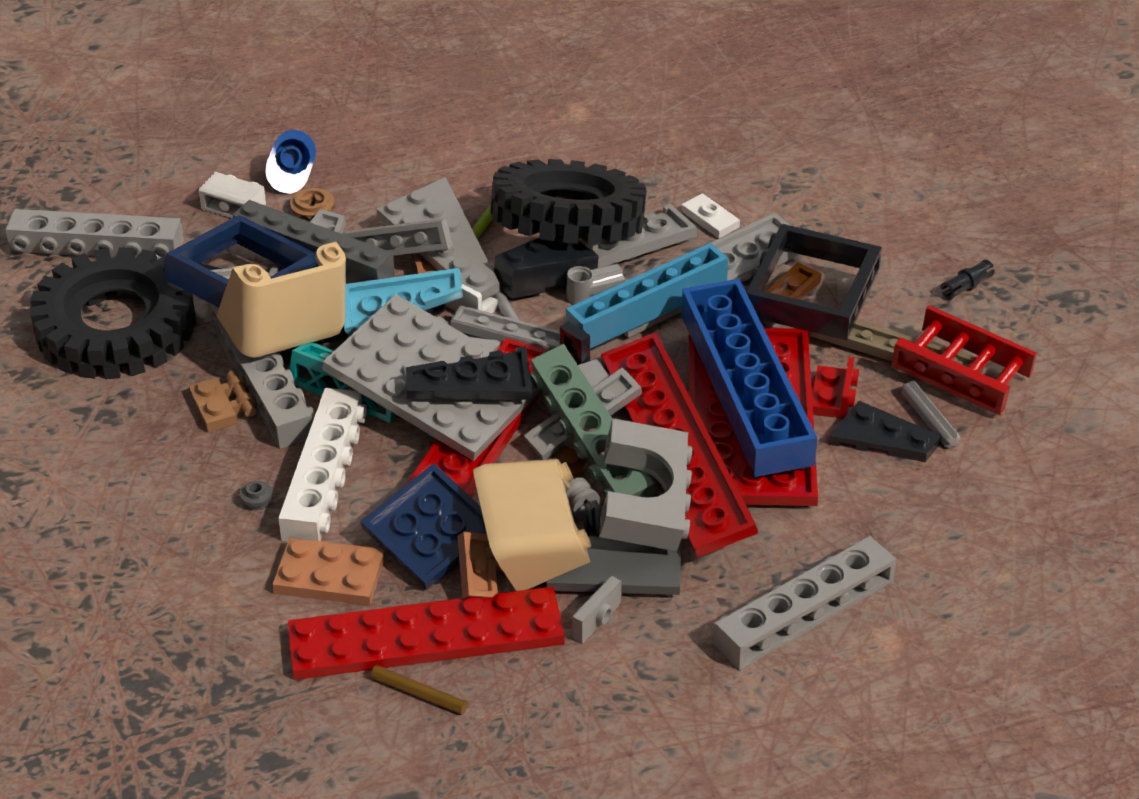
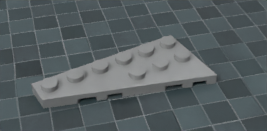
[377,177,500,300]

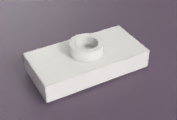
[681,193,740,239]

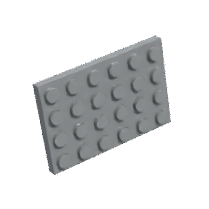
[322,294,542,461]

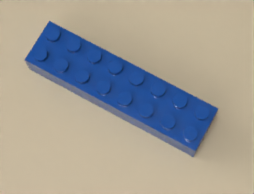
[681,279,817,477]

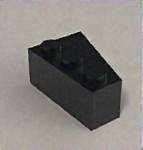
[494,237,599,298]

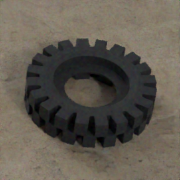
[490,159,647,244]
[30,247,196,379]

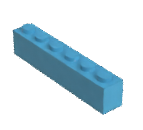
[566,243,728,349]

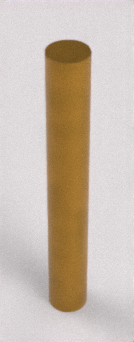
[371,665,468,714]

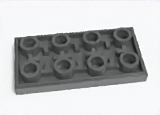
[547,536,681,595]

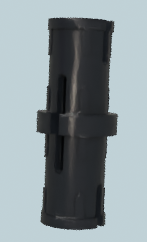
[940,259,995,299]

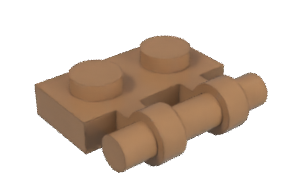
[188,370,257,432]

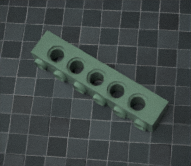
[530,344,656,498]

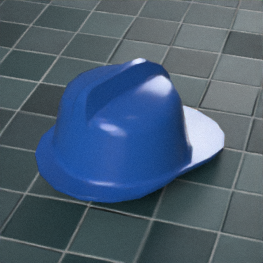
[265,129,316,194]

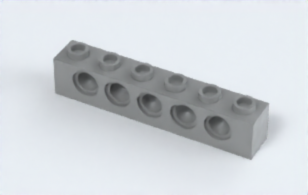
[5,209,184,260]
[214,316,315,449]
[714,536,896,670]

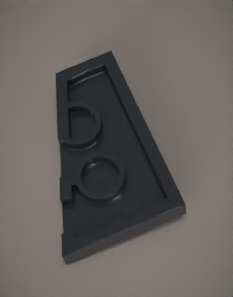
[828,401,941,462]

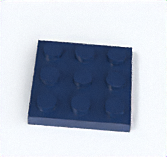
[360,463,487,590]

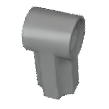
[566,264,625,304]

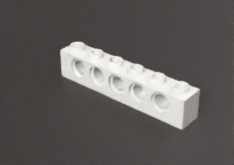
[278,388,367,542]

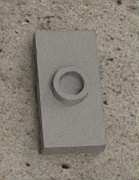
[572,576,622,644]

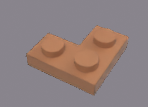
[457,532,503,600]

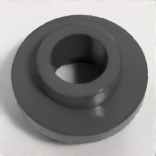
[240,481,272,510]

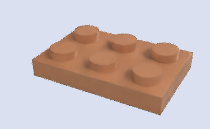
[272,537,385,606]

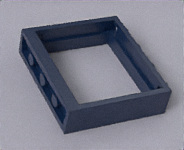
[163,215,319,308]

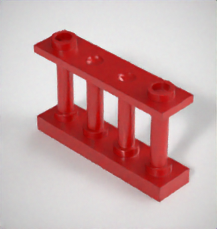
[891,305,1037,415]

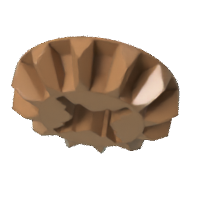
[290,188,335,220]

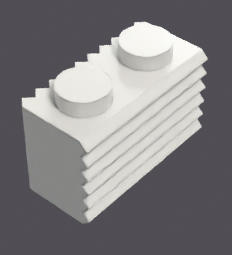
[199,172,266,219]

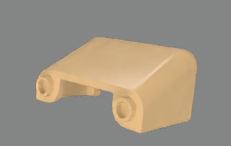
[217,242,346,358]
[473,459,591,591]

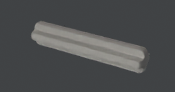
[902,381,960,449]

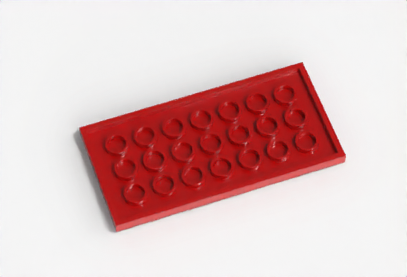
[689,328,818,506]

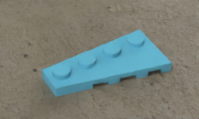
[344,268,463,336]

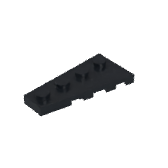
[405,346,533,400]

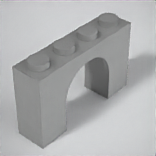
[599,418,692,551]

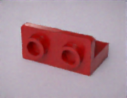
[812,357,859,419]

